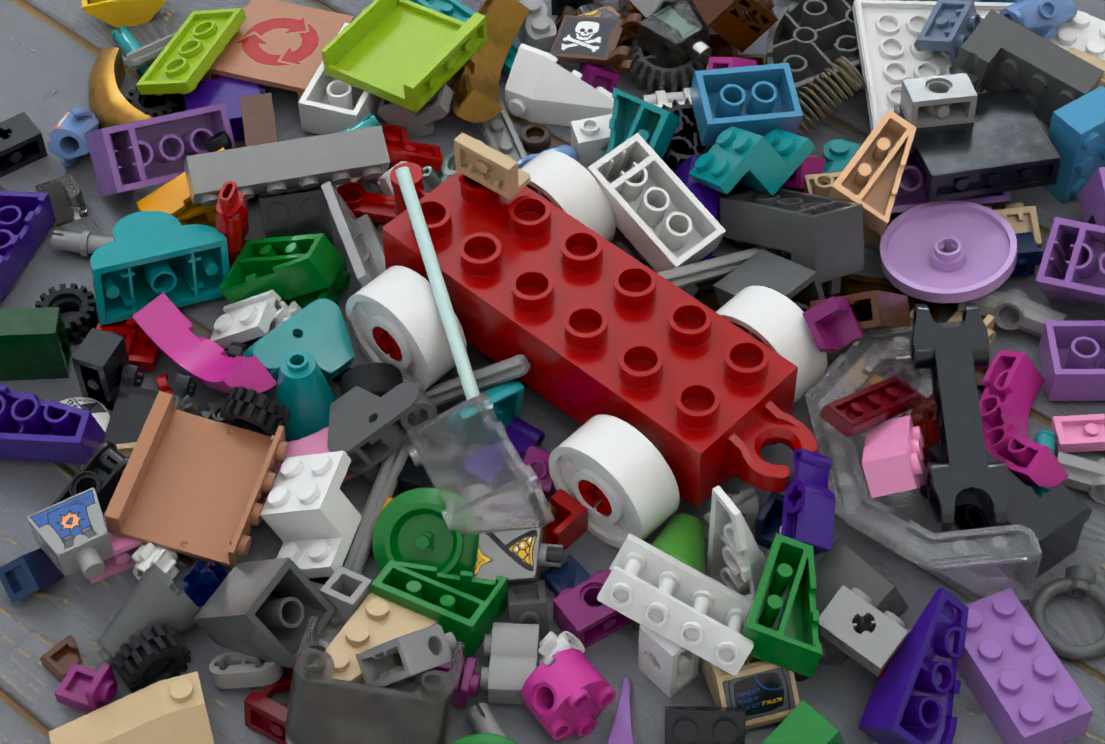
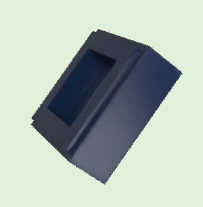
[541,555,591,597]

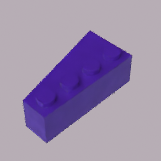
[0,191,56,304]
[0,384,106,464]

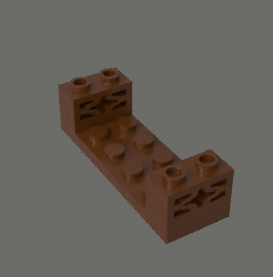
[692,0,778,53]

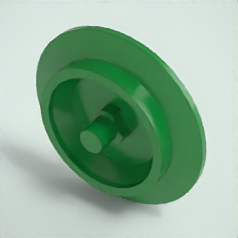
[372,488,479,575]

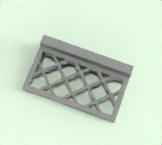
[321,181,386,288]

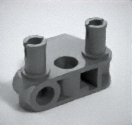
[328,381,449,487]

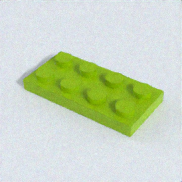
[136,8,247,96]

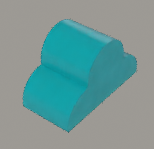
[90,211,229,326]

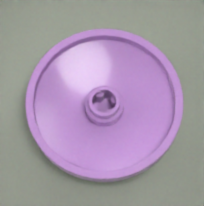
[880,200,1017,303]

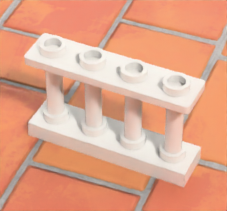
[597,533,754,676]

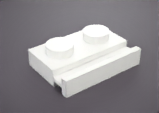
[210,290,281,349]

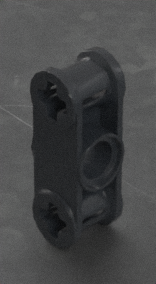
[49,441,130,513]

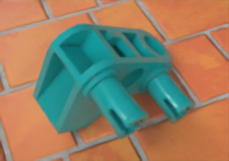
[243,299,355,383]

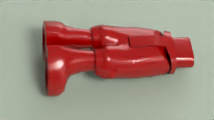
[215,181,249,270]

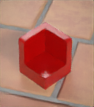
[547,489,588,552]

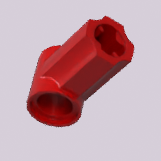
[337,182,396,223]

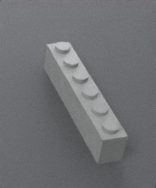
[184,125,390,206]

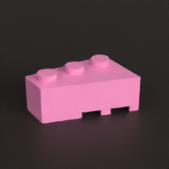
[862,415,926,498]

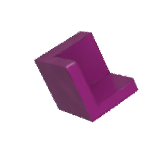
[578,63,620,93]
[802,296,863,353]

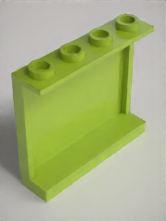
[321,0,488,113]

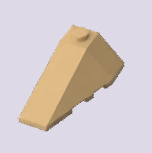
[49,671,215,744]

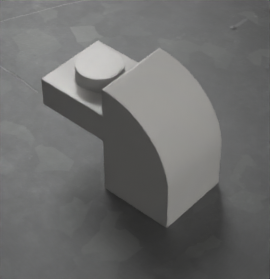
[377,84,453,136]
[308,566,373,655]

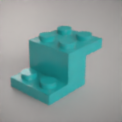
[688,126,816,196]

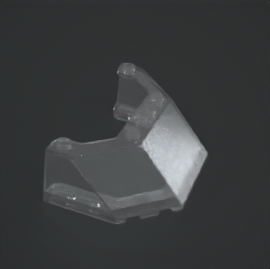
[804,321,1042,607]

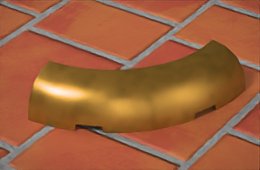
[450,0,531,123]
[88,47,153,129]

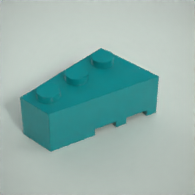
[606,87,681,160]

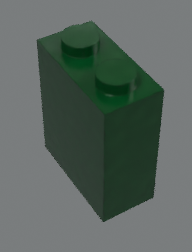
[0,307,72,381]

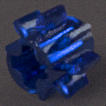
[183,560,228,607]

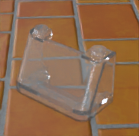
[406,392,554,536]

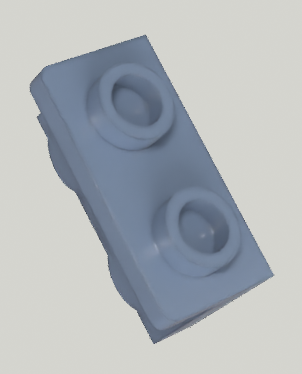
[916,0,981,64]

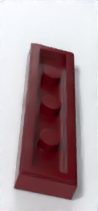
[819,376,923,438]

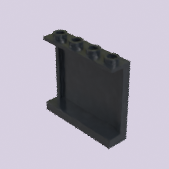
[894,88,1061,202]

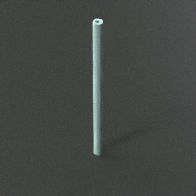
[395,167,481,402]

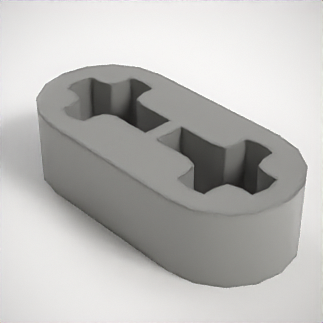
[209,651,284,689]

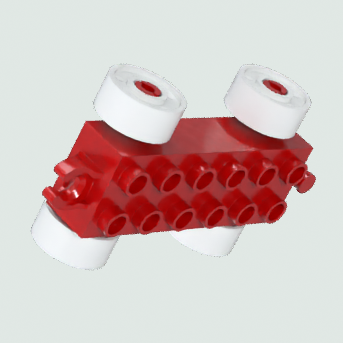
[346,151,828,548]

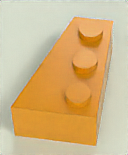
[136,147,225,228]

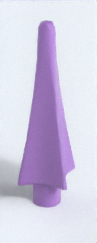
[607,677,634,744]

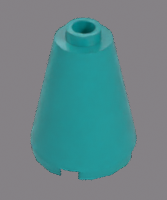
[274,351,337,442]

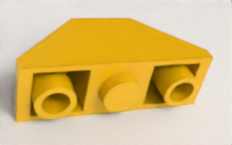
[81,0,168,29]

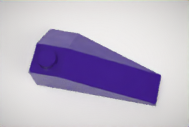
[858,588,969,744]

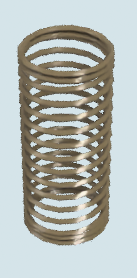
[797,56,866,137]

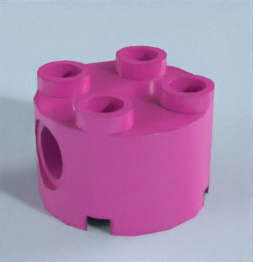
[521,648,616,740]

